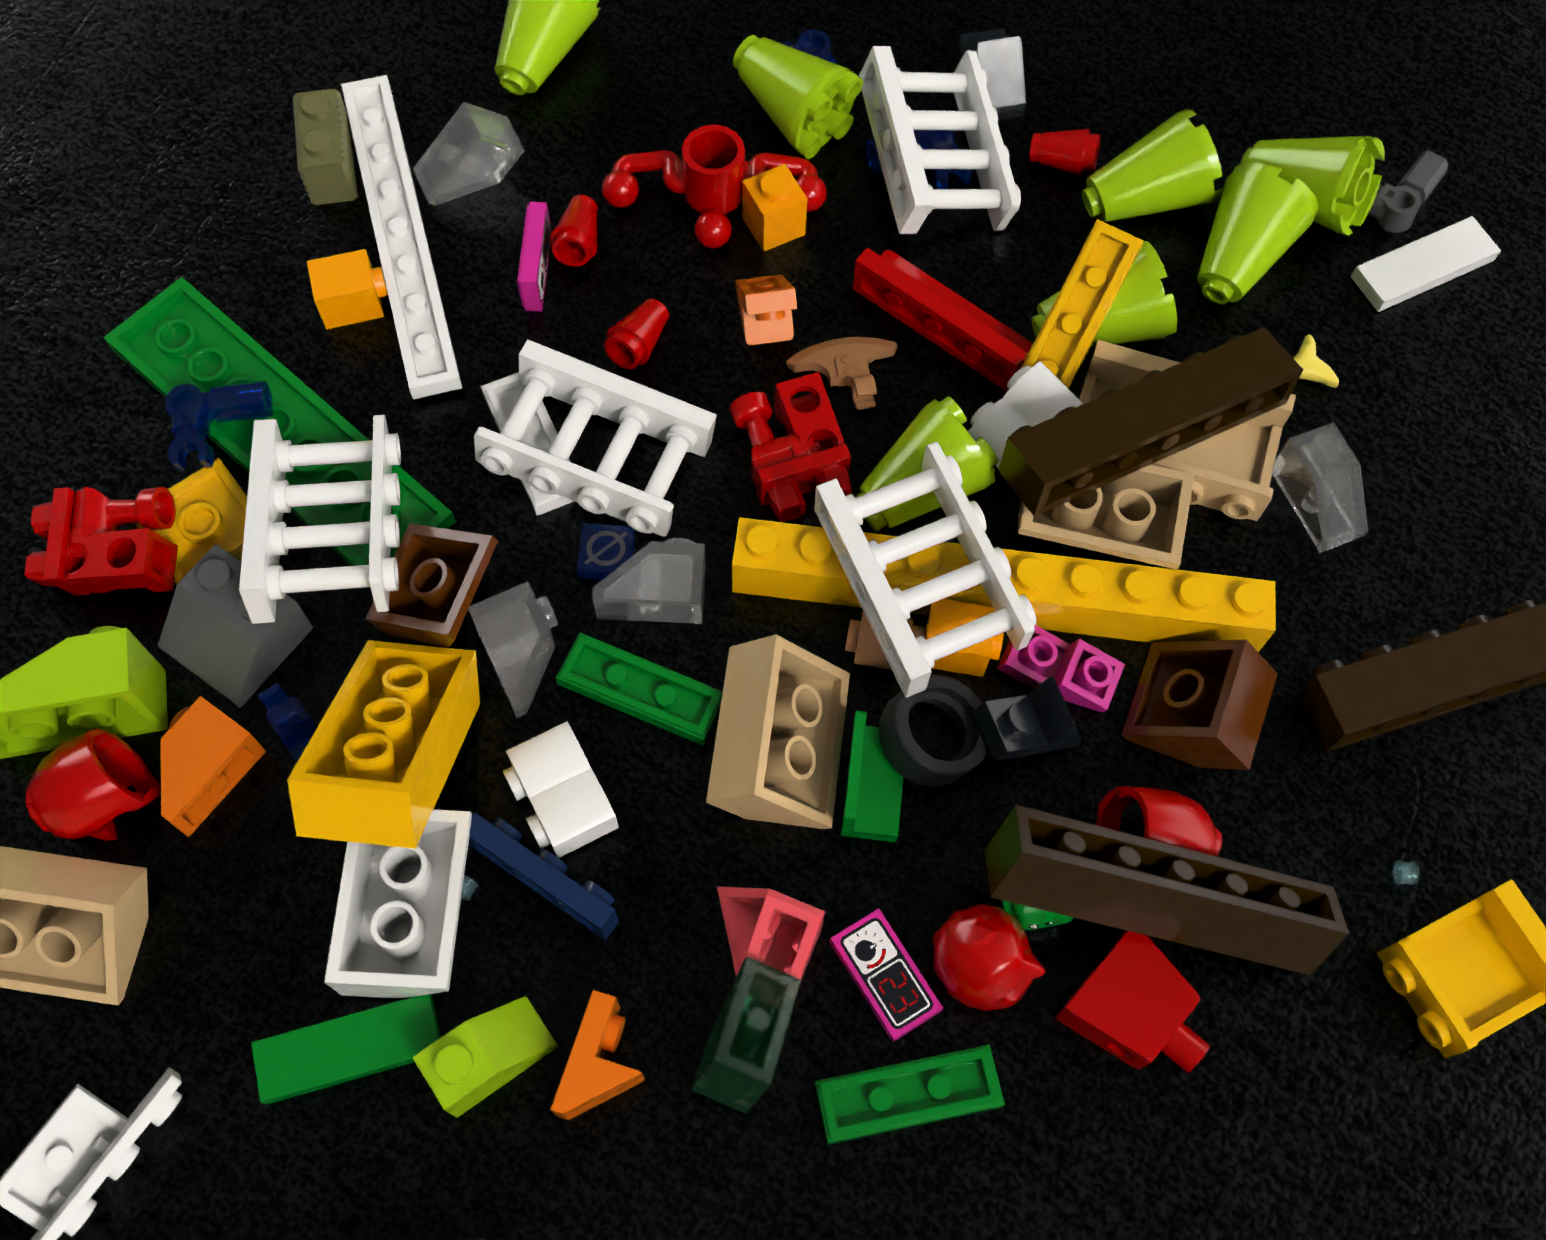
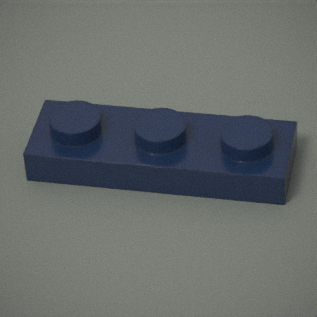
[468,813,619,941]

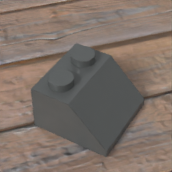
[158,544,313,708]

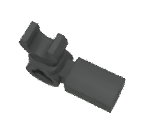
[1368,150,1448,233]

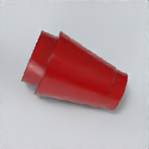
[1030,129,1100,177]
[550,195,598,267]
[604,299,669,369]

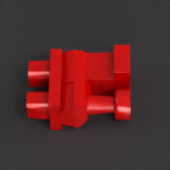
[729,372,851,523]
[24,487,178,596]

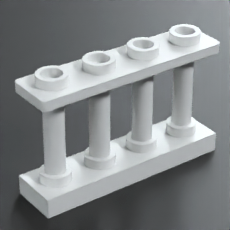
[859,46,1021,234]
[474,339,717,536]
[239,415,401,624]
[814,441,1036,698]

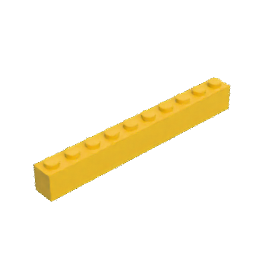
[732,517,1276,652]

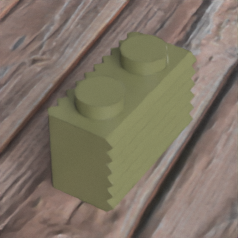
[293,89,358,205]

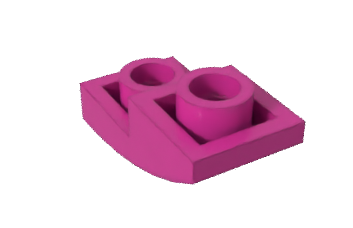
[997,625,1125,712]

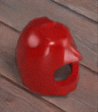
[25,728,161,841]
[1097,786,1222,857]
[934,904,1045,1011]

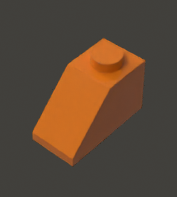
[160,696,266,838]

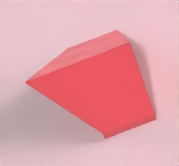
[717,886,825,1012]

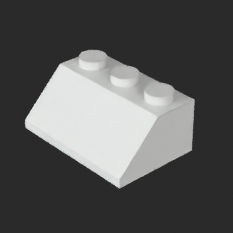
[325,810,472,999]

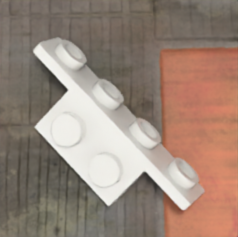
[0,1067,182,1240]

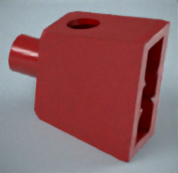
[1055,930,1210,1073]

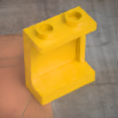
[1377,879,1546,1058]

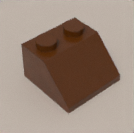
[365,523,498,648]
[1121,640,1278,770]

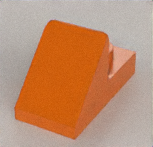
[735,274,797,345]
[551,990,645,1120]

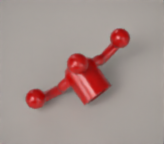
[602,125,827,249]

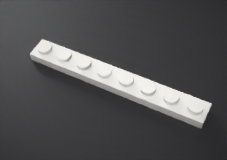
[341,75,462,399]

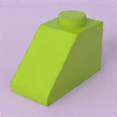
[412,996,559,1118]

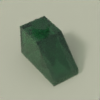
[691,957,801,1114]

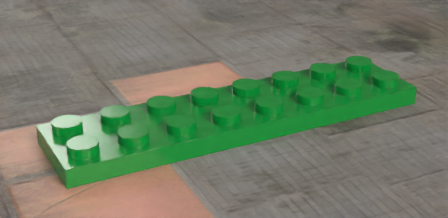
[103,277,456,566]

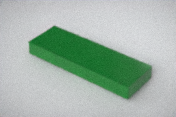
[556,632,723,746]
[251,994,441,1105]
[815,1044,1005,1145]

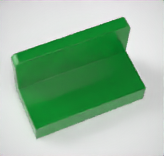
[841,711,903,842]

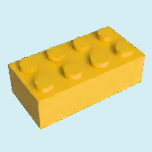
[287,640,480,849]

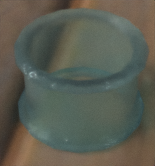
[1393,860,1419,886]
[461,875,479,901]

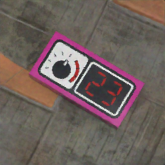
[517,202,552,312]
[830,909,943,1043]

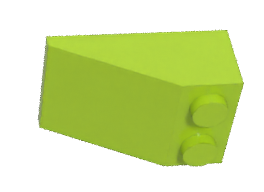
[0,626,168,759]

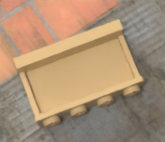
[1079,340,1296,521]

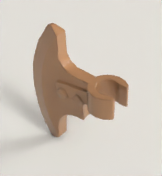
[787,337,897,410]

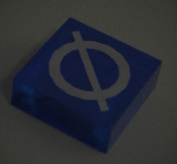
[577,523,636,581]

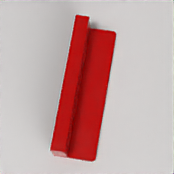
[853,247,1034,392]

